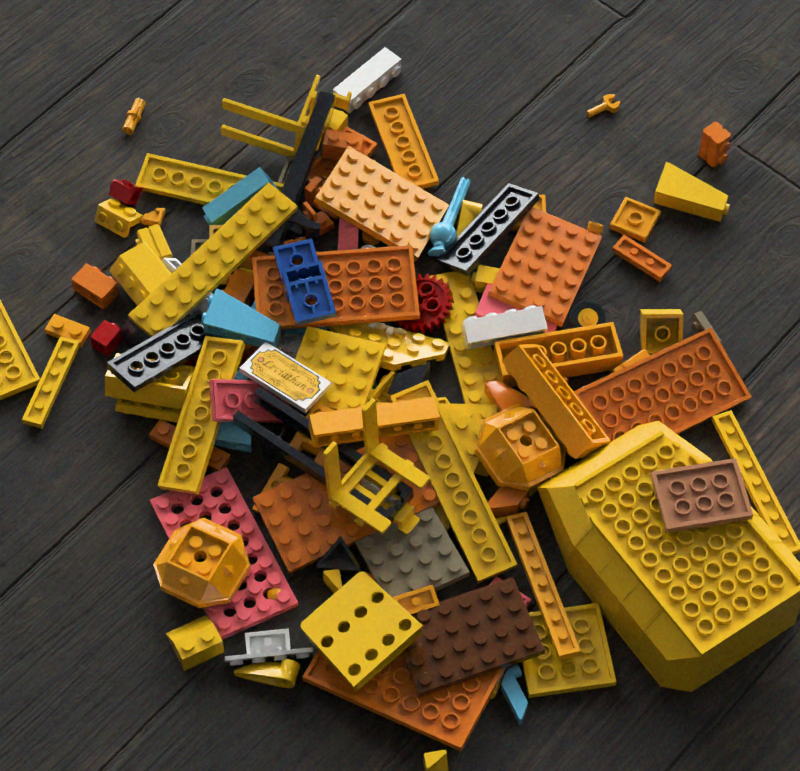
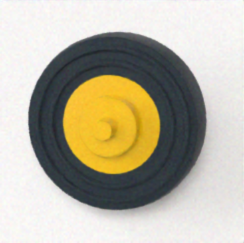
[569,301,606,329]

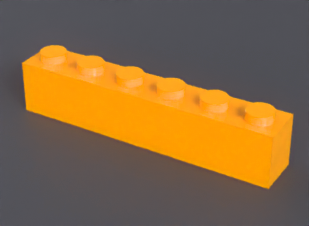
[309,397,440,448]

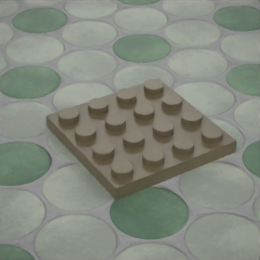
[355,507,470,597]

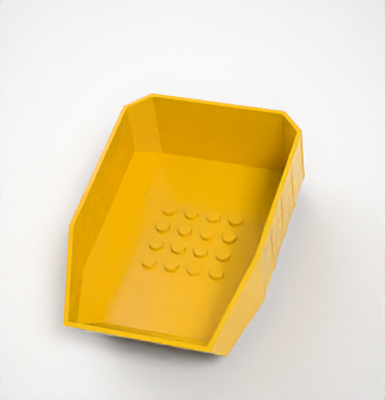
[537,421,800,692]

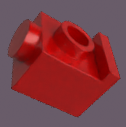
[108,179,143,205]

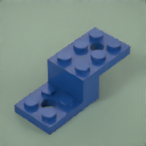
[273,239,336,326]

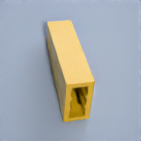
[653,162,730,222]

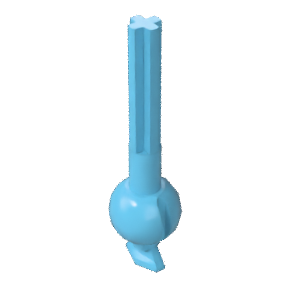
[428,177,471,256]

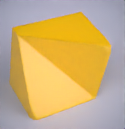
[423,750,448,771]

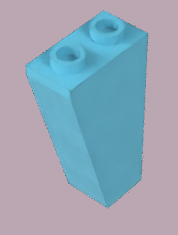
[201,289,281,348]

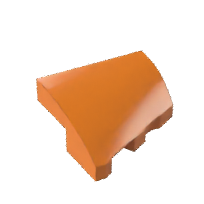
[484,381,537,411]

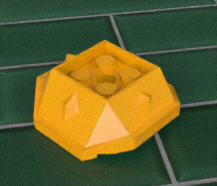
[474,403,566,491]
[153,518,251,608]

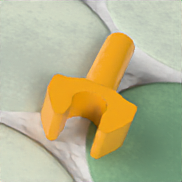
[586,94,620,118]

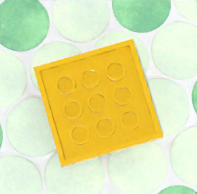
[295,326,386,411]
[521,603,616,698]

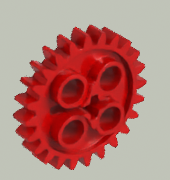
[394,273,454,335]

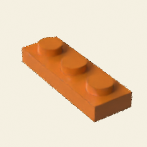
[612,235,672,282]

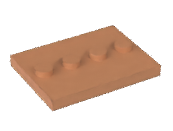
[650,458,753,533]

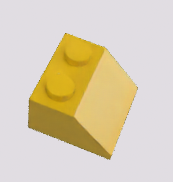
[640,309,683,354]
[166,615,224,671]

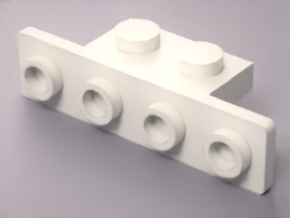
[225,628,313,666]

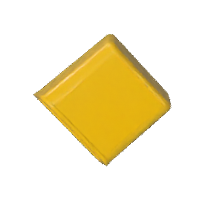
[301,572,423,692]

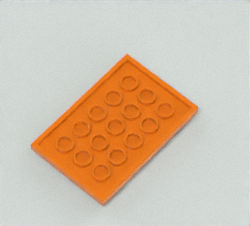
[488,207,602,327]

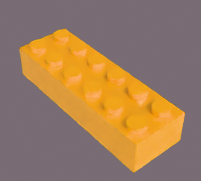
[493,322,623,387]
[502,344,611,459]

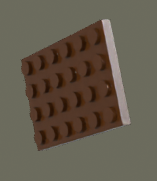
[402,577,545,697]

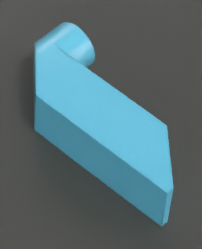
[501,664,528,725]

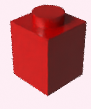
[90,320,123,357]

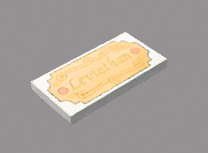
[240,342,331,413]

